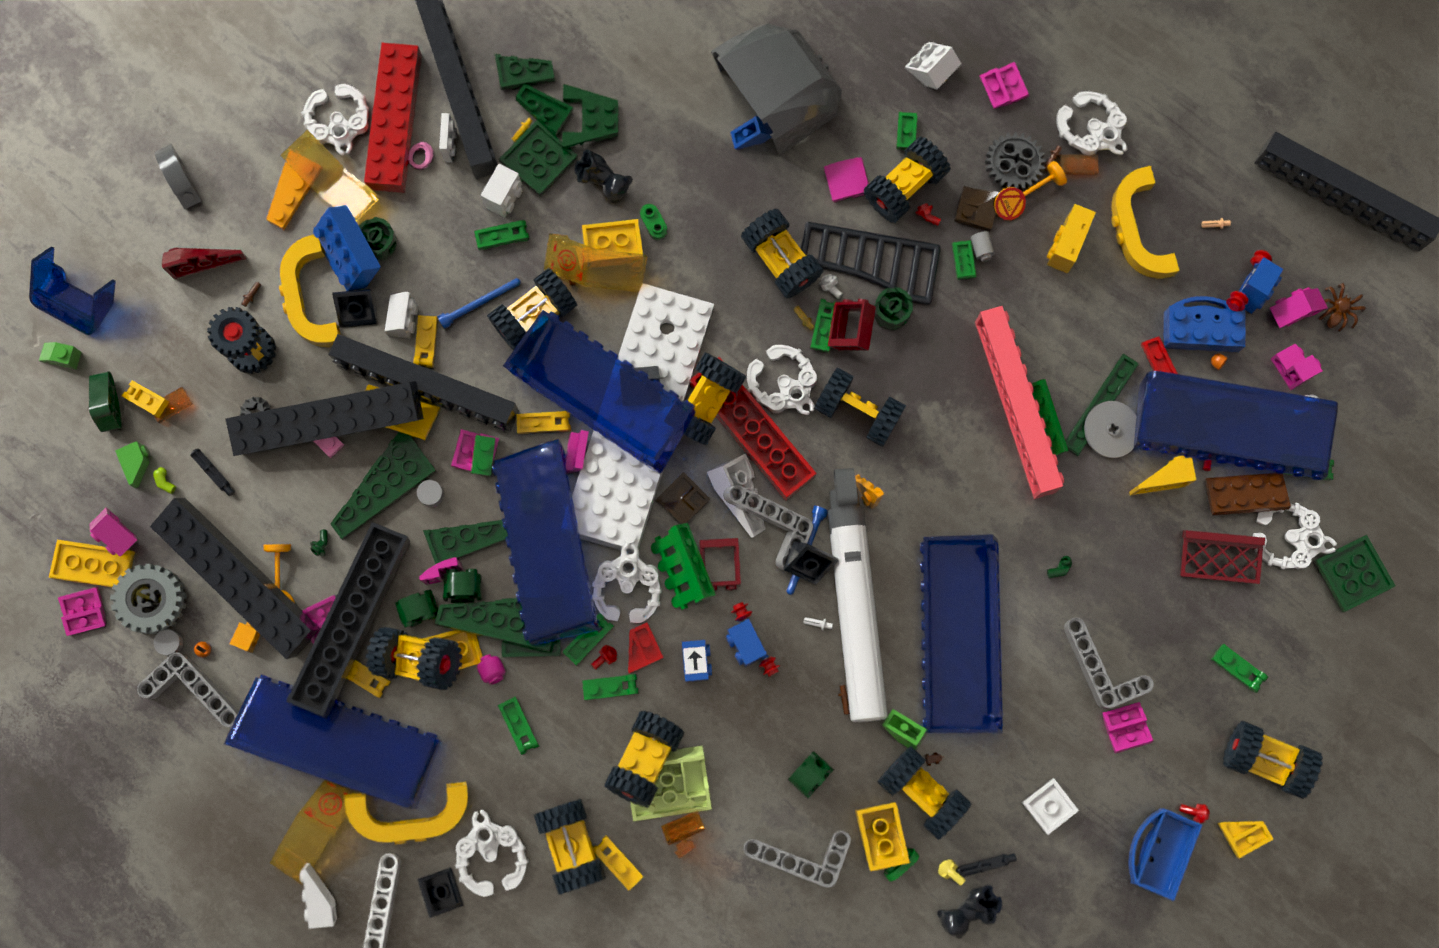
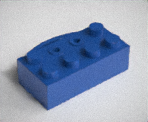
[313,205,381,291]
[1163,296,1245,352]
[1129,809,1202,901]

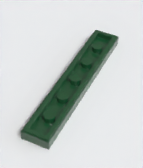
[1065,353,1139,457]

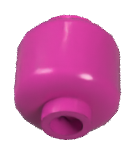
[477,654,506,685]

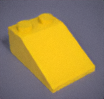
[1129,456,1196,495]
[424,630,483,670]
[855,802,910,871]

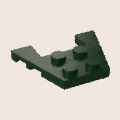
[562,84,618,150]

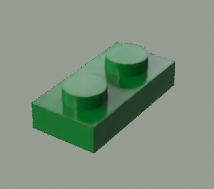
[896,112,918,150]
[471,435,495,476]

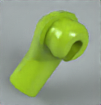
[153,467,176,494]

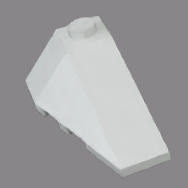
[707,454,765,538]

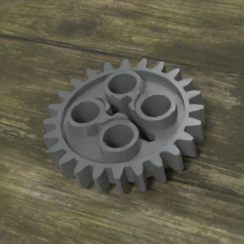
[985,132,1046,191]

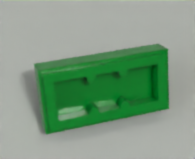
[952,240,976,280]

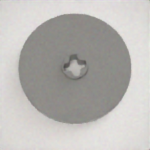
[1084,401,1140,458]

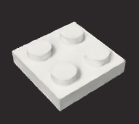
[439,113,457,163]
[1022,778,1079,835]

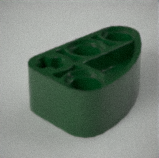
[89,371,122,432]

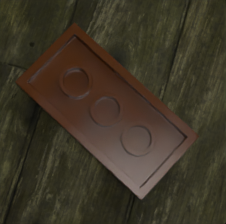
[1205,472,1291,516]

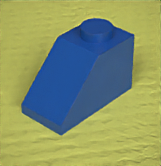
[730,116,773,149]

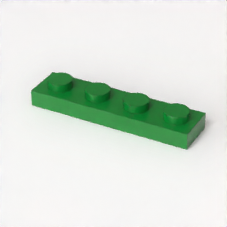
[1032,379,1068,456]

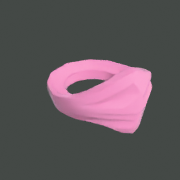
[408,142,433,169]

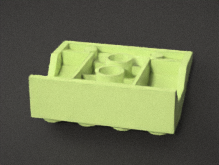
[630,746,712,821]

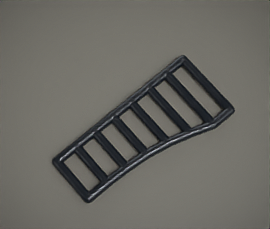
[801,221,941,305]

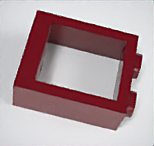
[828,299,876,351]
[699,538,741,591]

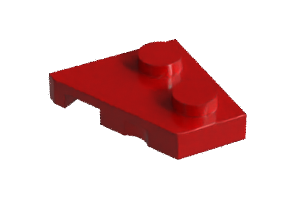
[628,622,663,674]

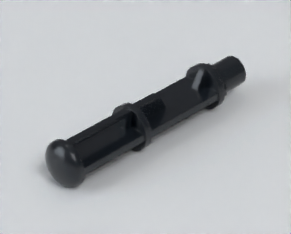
[190,448,235,496]
[956,853,1017,877]

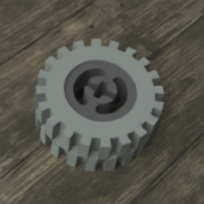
[110,564,187,634]

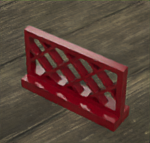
[1180,530,1265,584]

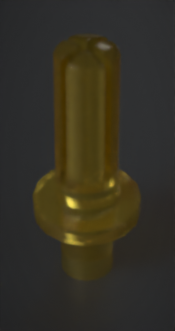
[794,306,814,330]

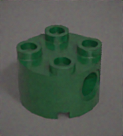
[359,217,398,261]
[874,287,913,331]
[442,569,482,603]
[395,589,439,628]
[787,751,834,799]

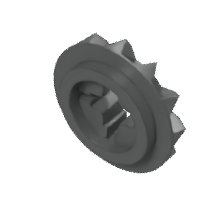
[240,397,271,415]

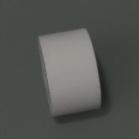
[417,480,444,507]
[154,630,184,656]

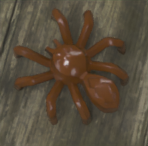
[1319,283,1366,332]

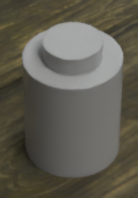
[971,231,995,262]

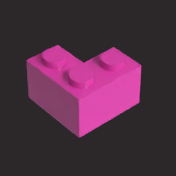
[1270,287,1328,328]
[1271,343,1323,390]
[89,507,137,557]

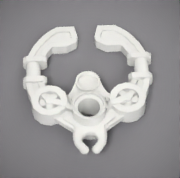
[301,84,369,155]
[1057,91,1127,155]
[747,345,817,415]
[1253,503,1337,570]
[591,543,662,623]
[456,810,529,897]

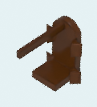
[925,752,944,766]

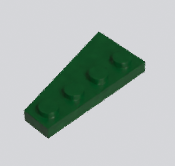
[423,520,510,564]

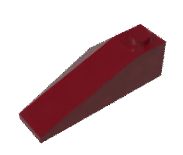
[161,248,247,279]

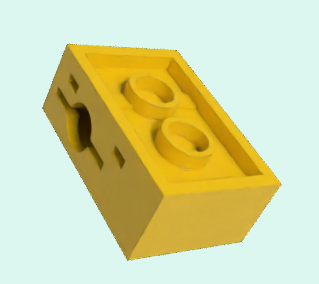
[1046,204,1096,274]
[582,219,643,268]

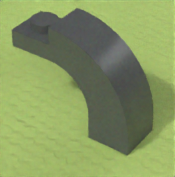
[154,144,201,210]

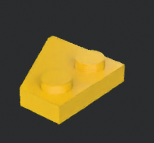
[1218,821,1273,858]

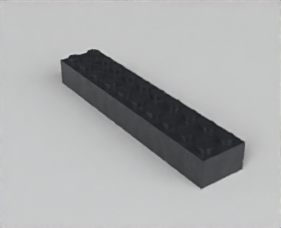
[415,0,498,179]
[1254,131,1439,251]
[328,334,519,432]
[225,381,424,456]
[150,498,320,659]
[286,522,410,720]

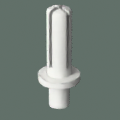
[804,617,833,631]

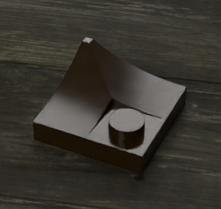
[954,186,999,232]
[655,472,710,524]

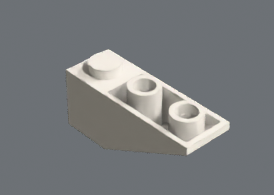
[300,863,337,928]

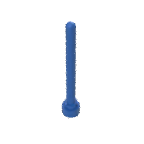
[437,278,521,329]
[787,506,828,595]

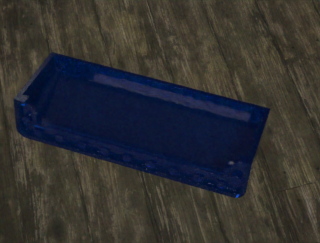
[503,310,696,475]
[1134,371,1338,480]
[492,438,601,646]
[920,534,1003,734]
[224,674,441,809]

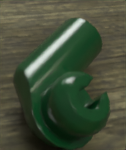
[1047,556,1072,579]

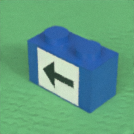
[682,640,712,682]

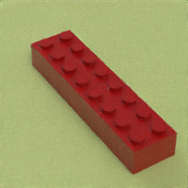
[364,42,422,193]
[690,357,817,501]

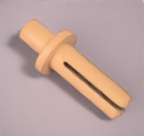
[1202,218,1231,229]

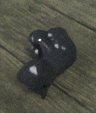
[575,149,633,203]
[937,885,1002,938]

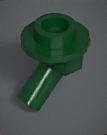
[310,529,328,557]

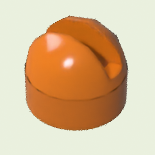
[1211,354,1228,370]
[194,641,211,658]

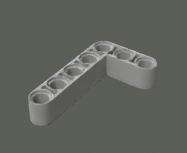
[723,485,813,571]
[1064,617,1154,709]
[137,653,242,728]
[743,831,851,888]

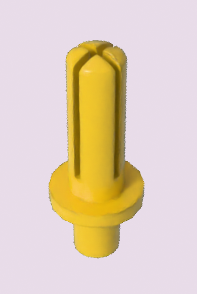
[512,118,533,142]

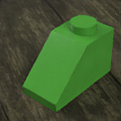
[39,342,82,370]
[115,441,150,488]
[882,709,927,751]

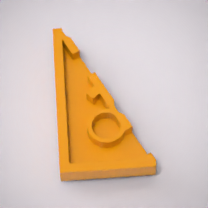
[855,474,884,509]

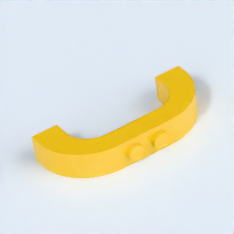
[1111,166,1179,278]
[279,235,341,347]
[345,782,468,844]

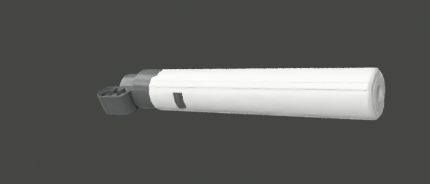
[828,468,888,722]

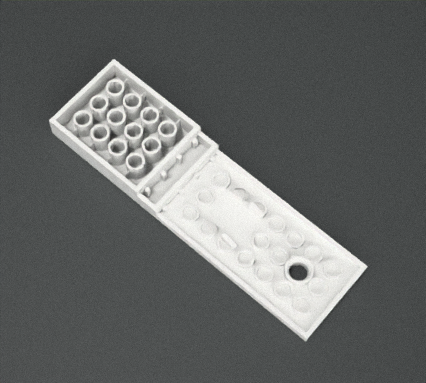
[562,283,714,554]

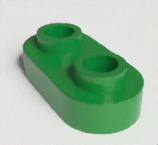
[640,204,667,240]
[884,848,919,882]

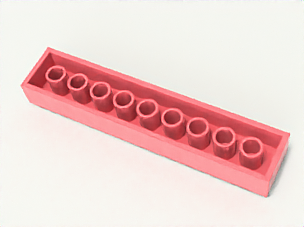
[975,306,1064,499]

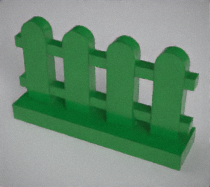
[651,523,716,610]

